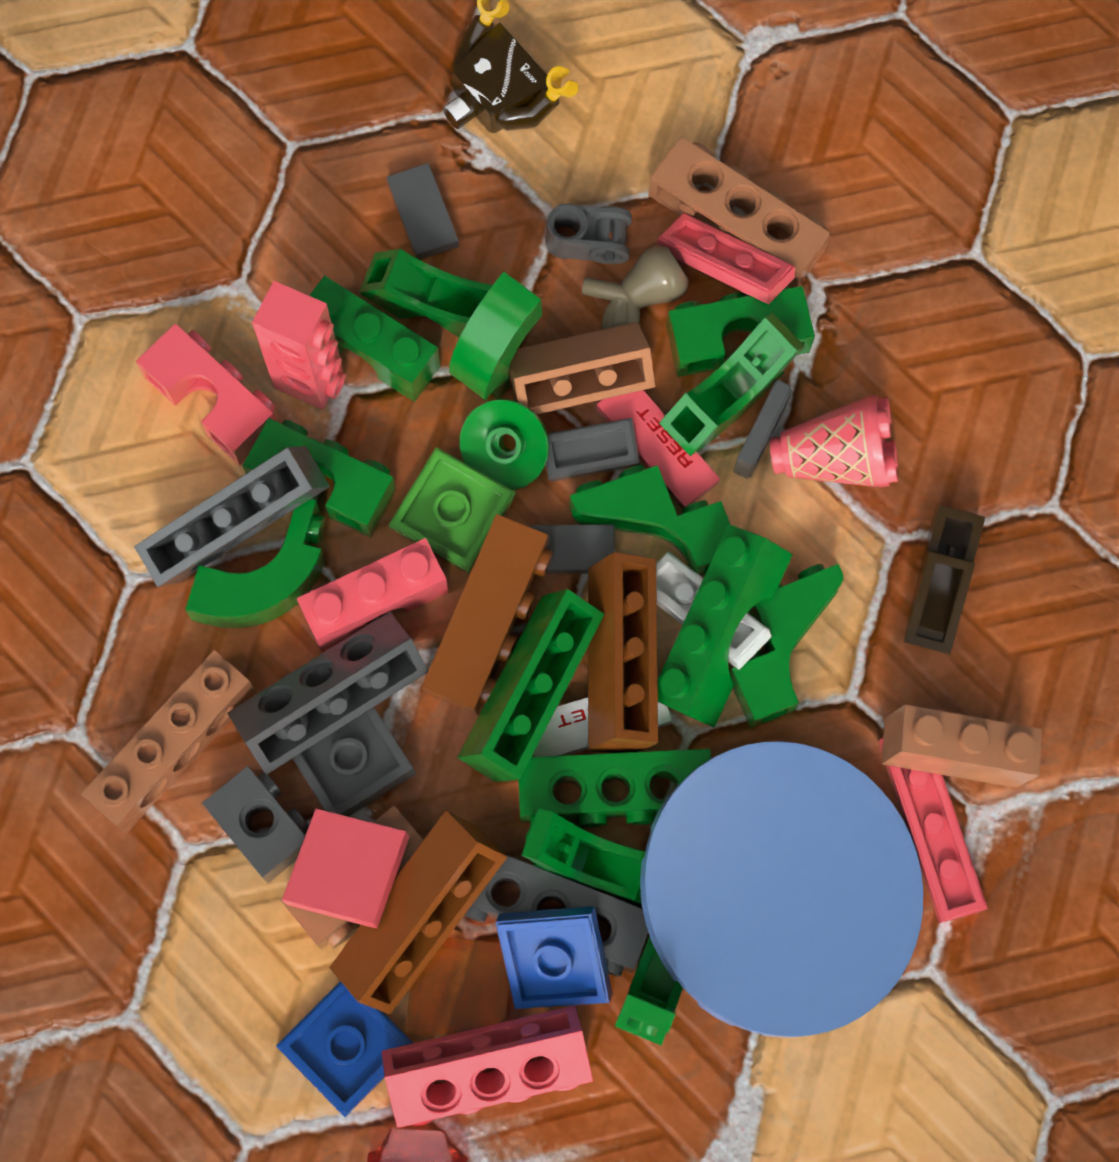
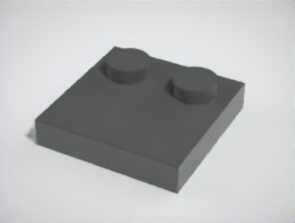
[292,707,416,817]

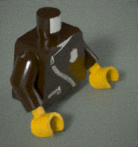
[443,0,579,133]

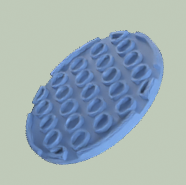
[640,742,923,1038]

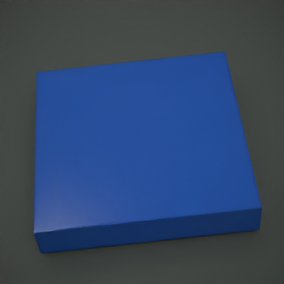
[496,906,613,1009]
[276,981,413,1118]

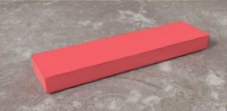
[878,738,988,924]

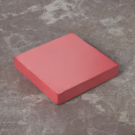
[282,809,409,929]

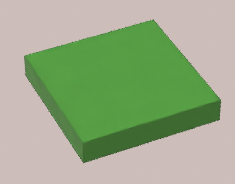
[388,447,516,574]

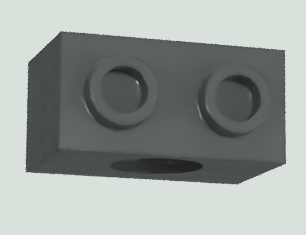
[202,766,309,883]

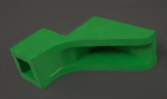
[569,465,730,577]
[730,564,844,729]

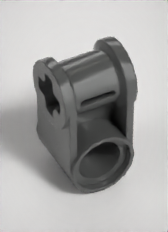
[545,204,632,264]

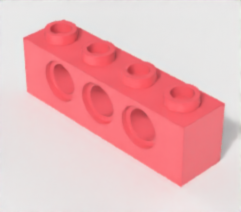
[252,281,346,410]
[382,1005,593,1128]

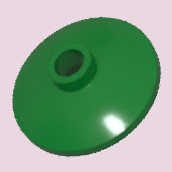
[459,399,549,490]

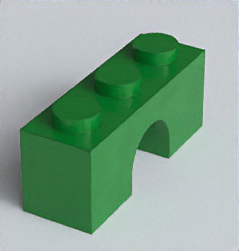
[309,275,440,402]
[666,285,815,377]
[242,418,396,538]

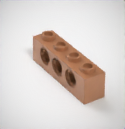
[648,136,831,288]
[81,650,256,834]

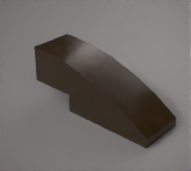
[904,504,986,654]

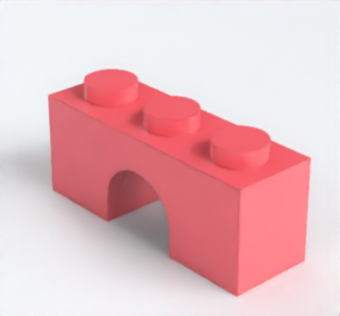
[136,323,276,466]
[296,538,448,653]

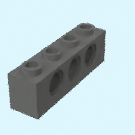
[134,446,330,587]
[227,611,429,775]
[464,855,649,977]

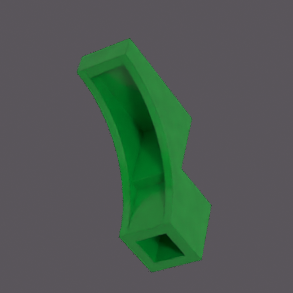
[358,249,492,337]

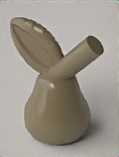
[582,245,689,330]

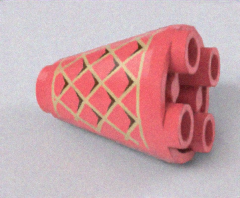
[770,394,898,487]

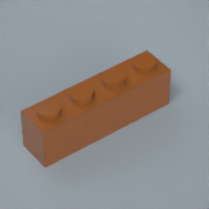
[421,514,554,715]
[588,552,658,753]
[329,810,507,1014]

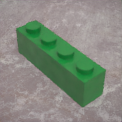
[457,589,605,782]

